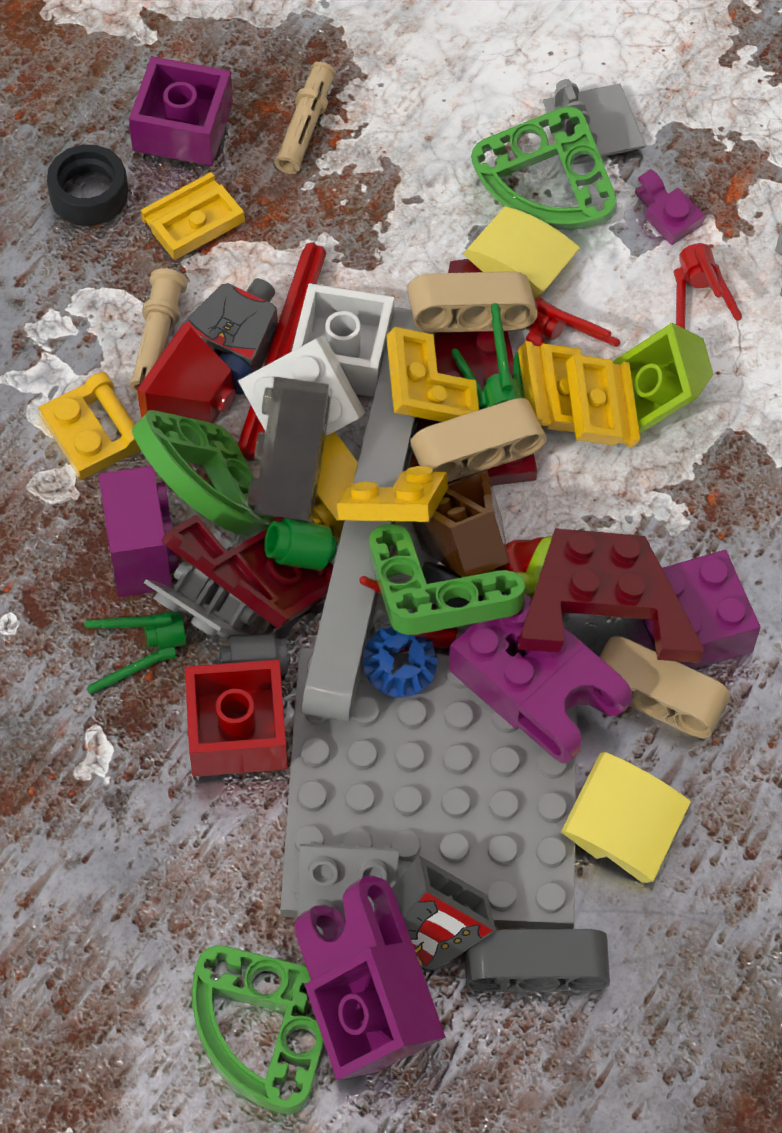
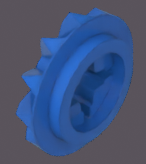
[363,627,438,698]

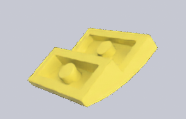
[463,206,580,299]
[561,752,691,883]

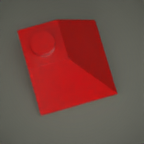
[137,324,236,423]

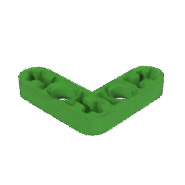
[369,524,525,635]

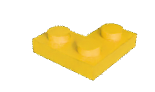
[386,327,479,422]
[337,466,448,522]

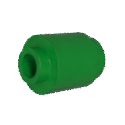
[265,518,337,571]

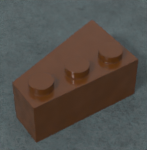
[413,469,509,577]

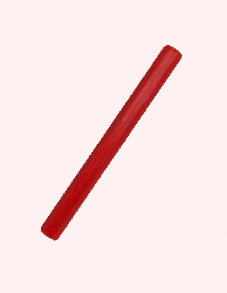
[238,242,327,461]

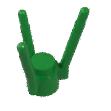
[451,303,524,410]
[84,611,186,693]

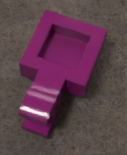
[635,169,705,245]

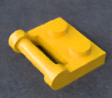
[38,372,141,480]

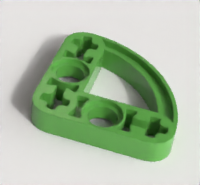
[471,106,617,230]
[132,410,274,538]
[192,945,325,1115]

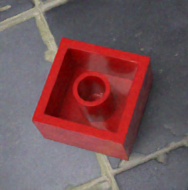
[185,660,288,777]

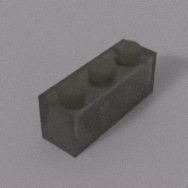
[248,376,333,523]

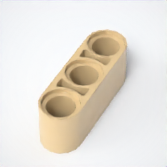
[407,272,537,333]
[410,398,547,482]
[599,636,731,739]

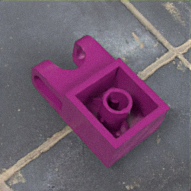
[449,594,632,763]
[294,875,446,1080]

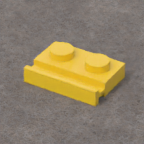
[140,172,245,261]
[518,341,582,432]
[566,354,640,448]

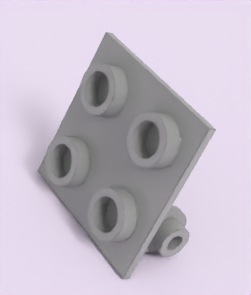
[543,79,645,163]
[144,562,258,640]
[297,841,399,934]

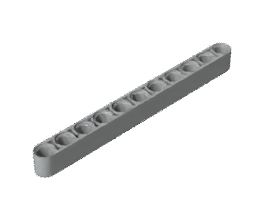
[302,307,436,722]

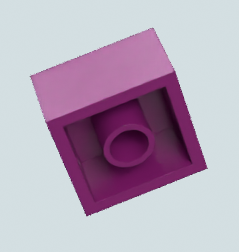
[129,56,233,166]
[98,466,178,597]
[643,550,761,670]

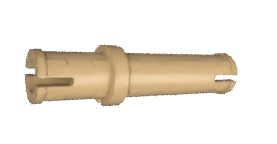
[274,62,336,174]

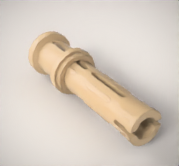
[129,268,188,394]

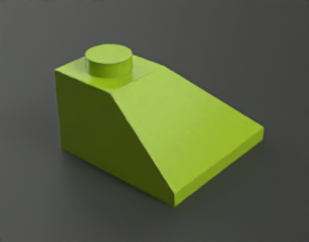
[613,323,714,434]

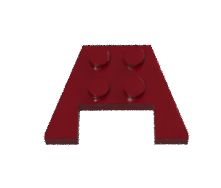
[161,467,333,629]
[518,528,704,663]

